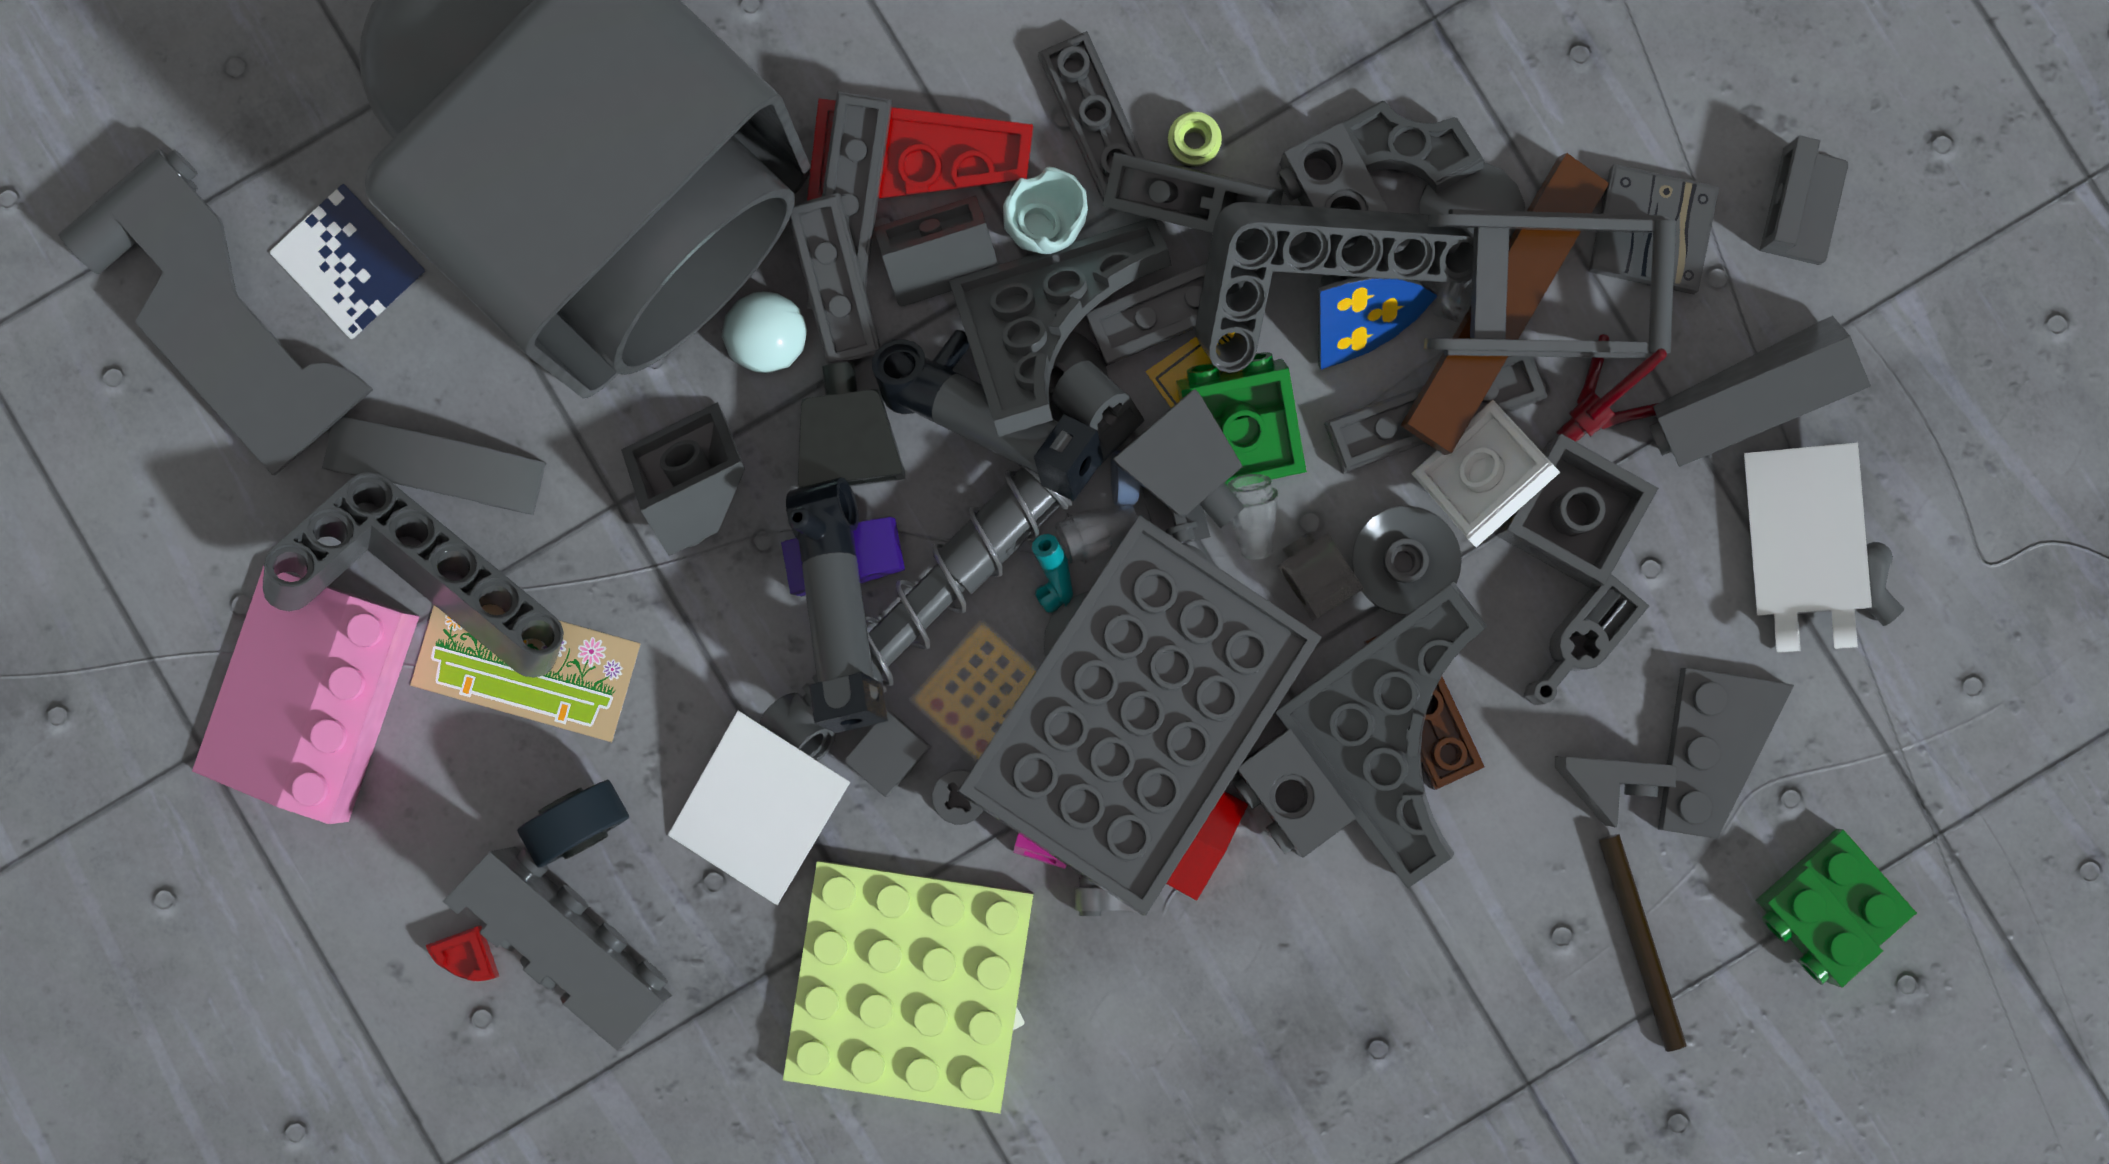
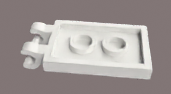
[1744,442,1872,653]

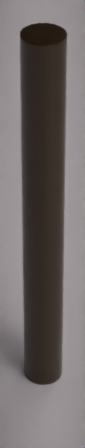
[1598,834,1687,1052]

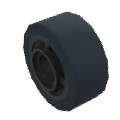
[517,779,629,868]

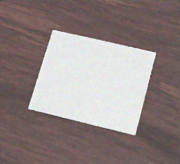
[668,711,850,905]

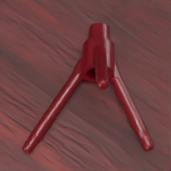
[1556,334,1667,442]

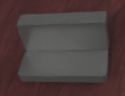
[1759,135,1848,265]
[874,195,998,306]

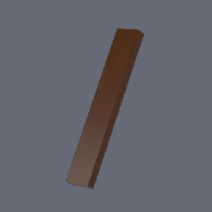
[1401,153,1609,455]

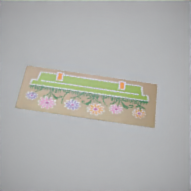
[410,604,641,742]

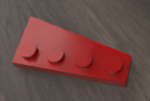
[807,98,1034,201]

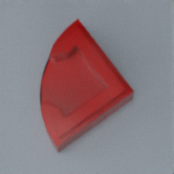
[426,925,499,981]

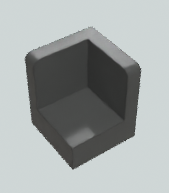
[846,711,932,797]

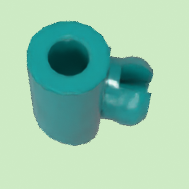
[1032,534,1073,613]

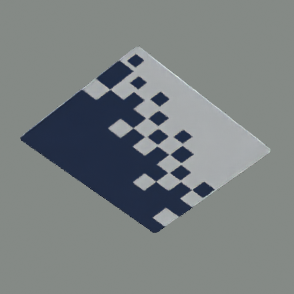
[270,184,425,339]

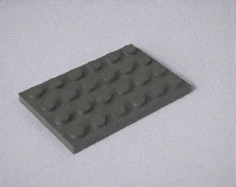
[957,515,1322,915]

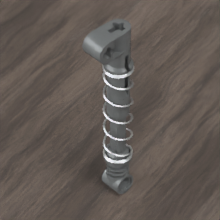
[759,360,1145,761]

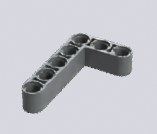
[1195,202,1474,373]
[263,472,564,678]

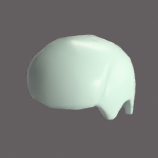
[1003,167,1088,254]
[722,291,807,373]

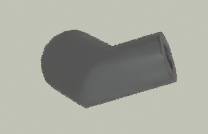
[1866,542,1904,626]

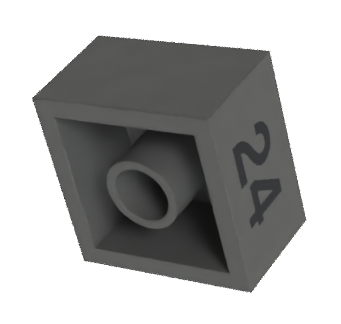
[1496,434,1659,589]

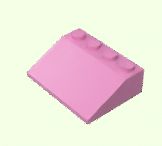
[192,566,419,824]

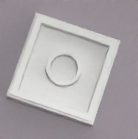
[1411,400,1560,547]

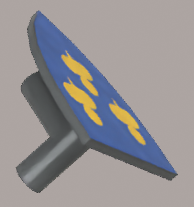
[1318,275,1438,369]

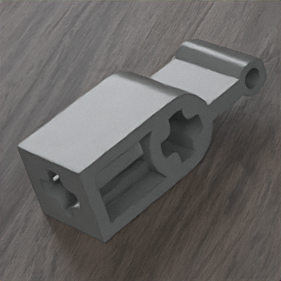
[1524,574,1649,705]

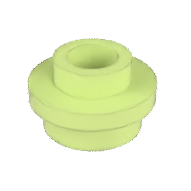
[1168,112,1222,167]

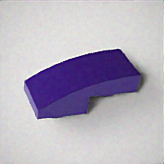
[781,517,905,597]

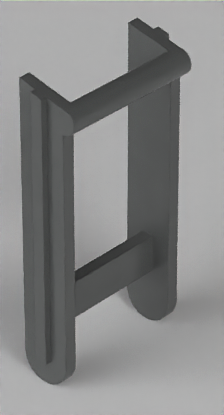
[1424,209,1676,358]

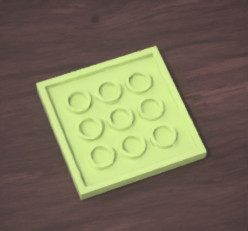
[783,860,1034,1114]

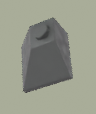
[621,402,745,556]

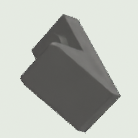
[1555,756,1677,827]

